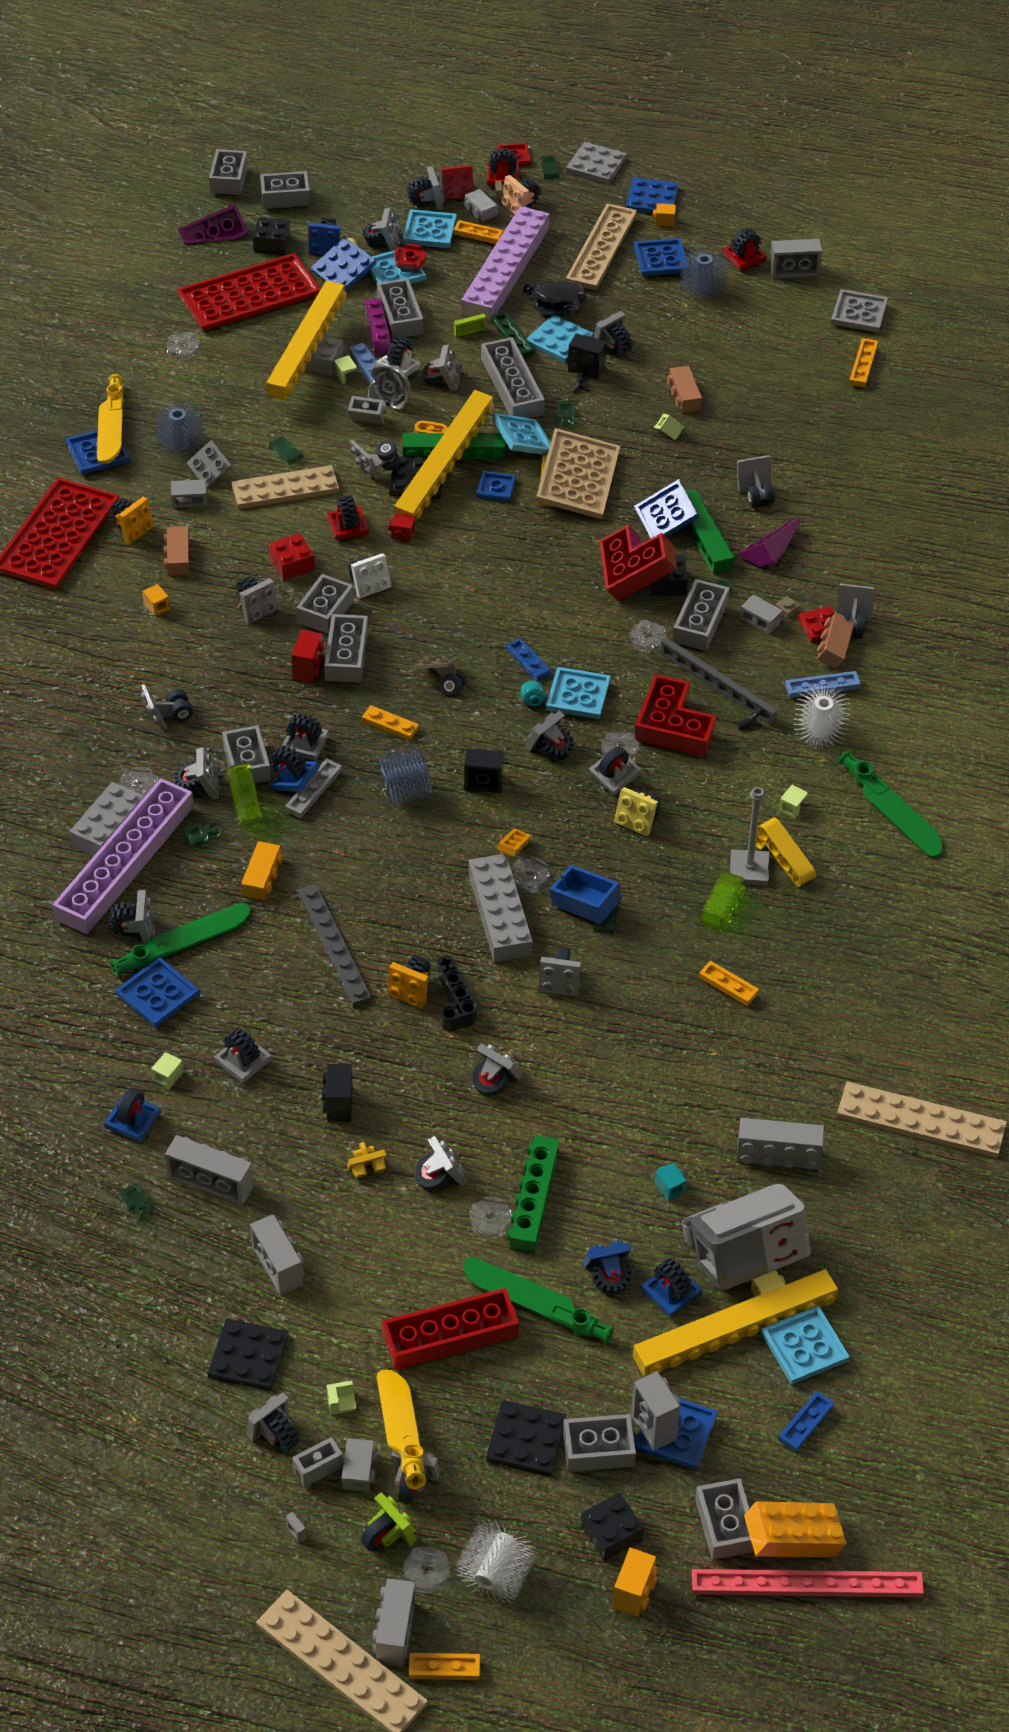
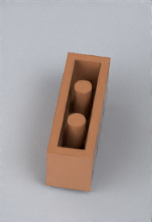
[667,366,702,413]
[164,526,189,576]
[817,612,854,669]

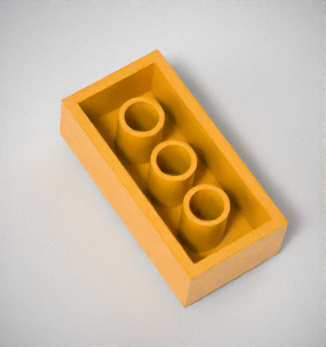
[744,1501,847,1558]

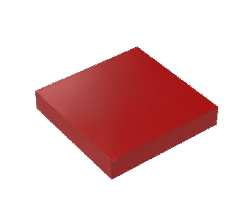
[497,143,531,167]

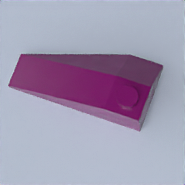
[178,203,248,244]
[738,517,801,567]

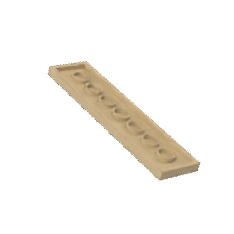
[566,204,637,290]
[837,1081,1007,1158]
[256,1590,428,1732]

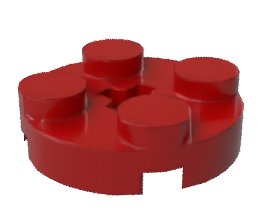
[394,244,426,271]

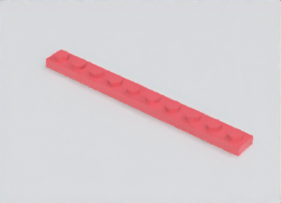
[692,1569,923,1597]

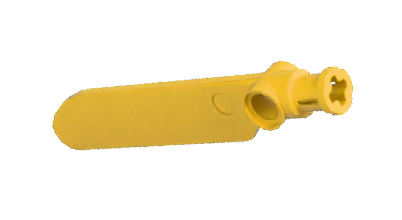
[97,374,124,464]
[377,1370,426,1489]

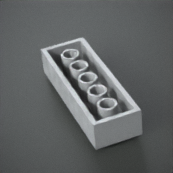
[481,337,545,418]
[469,854,532,963]

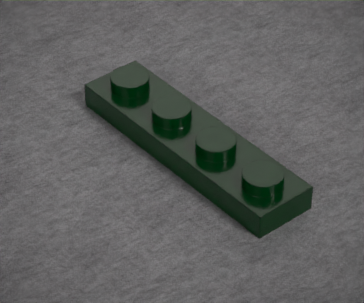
[491,311,534,358]

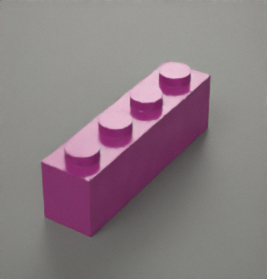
[365,298,391,357]

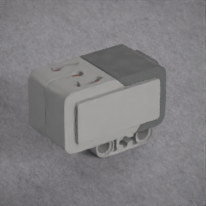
[682,1184,811,1290]

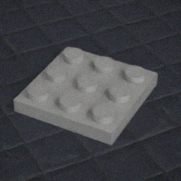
[566,142,627,184]
[831,289,888,333]

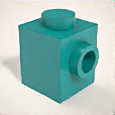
[655,1163,687,1201]

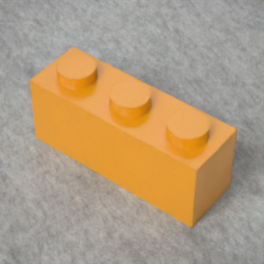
[241,841,283,900]

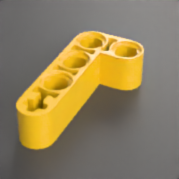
[756,818,816,887]

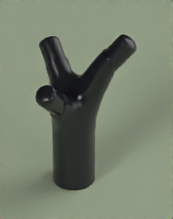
[572,372,589,393]
[736,709,762,730]

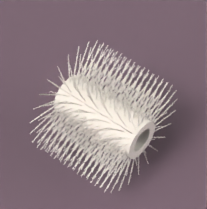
[794,685,851,750]
[455,1520,537,1603]

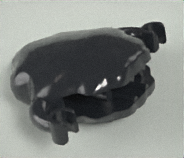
[523,280,586,317]

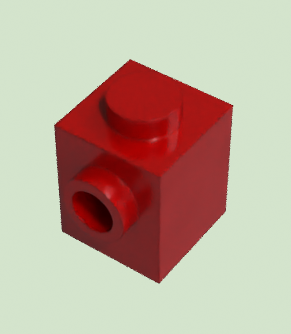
[388,514,415,541]

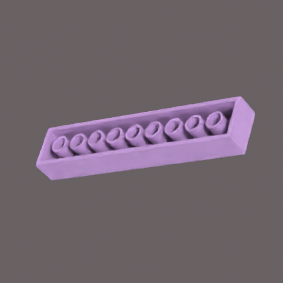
[461,206,549,323]
[52,778,194,934]

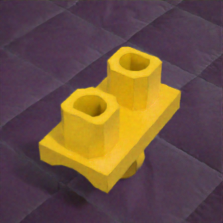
[347,1142,386,1179]

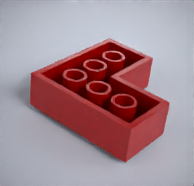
[599,525,677,601]
[634,674,716,757]

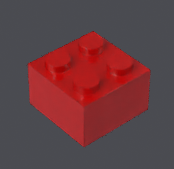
[268,533,315,581]
[291,630,326,684]

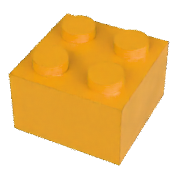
[613,1548,658,1618]

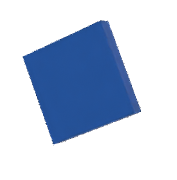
[476,471,516,503]

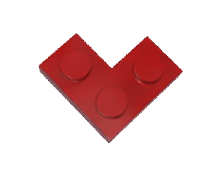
[797,606,835,643]

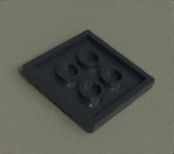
[389,456,442,498]
[207,1318,289,1391]
[486,1400,566,1476]

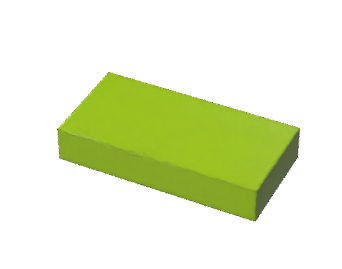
[454,314,486,337]

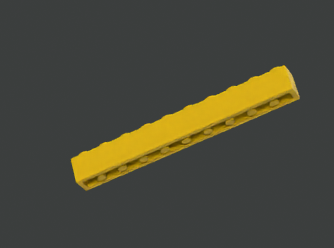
[266,281,347,400]
[394,390,494,521]
[633,1269,838,1377]

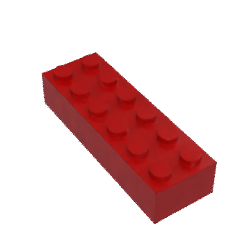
[381,1288,519,1371]

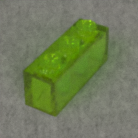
[227,763,262,825]
[701,871,746,931]

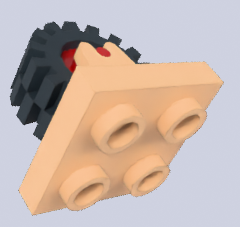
[502,175,541,214]

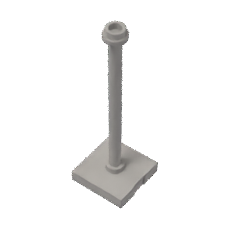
[730,787,769,886]

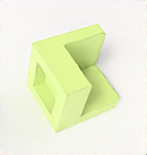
[334,355,357,384]
[654,414,685,440]
[779,785,807,819]
[151,1053,183,1089]
[327,1381,357,1415]

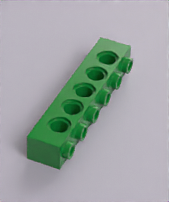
[507,1135,559,1254]

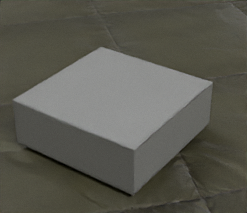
[286,1512,306,1543]

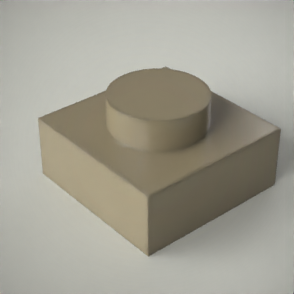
[495,181,504,203]
[775,596,800,618]

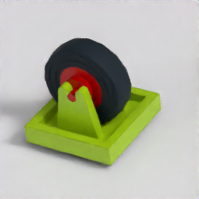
[361,1492,417,1552]

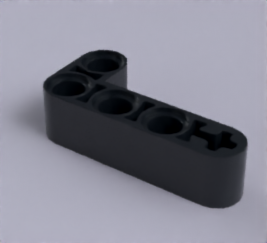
[437,956,477,1031]

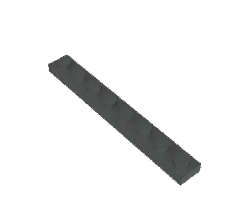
[661,638,778,726]
[298,884,371,1008]

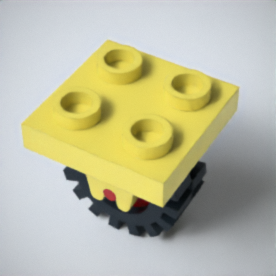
[613,787,661,836]

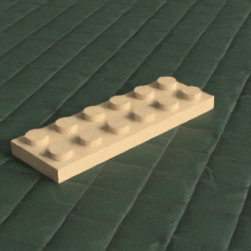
[231,465,339,509]

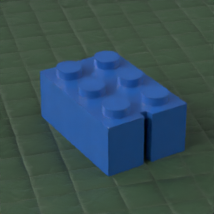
[550,865,622,924]

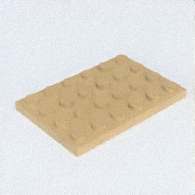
[535,428,620,519]

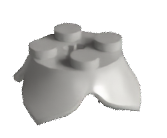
[368,365,411,410]

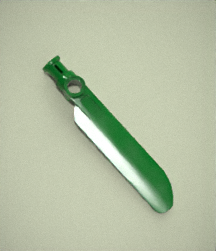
[838,750,942,858]
[110,903,251,976]
[463,1257,614,1344]

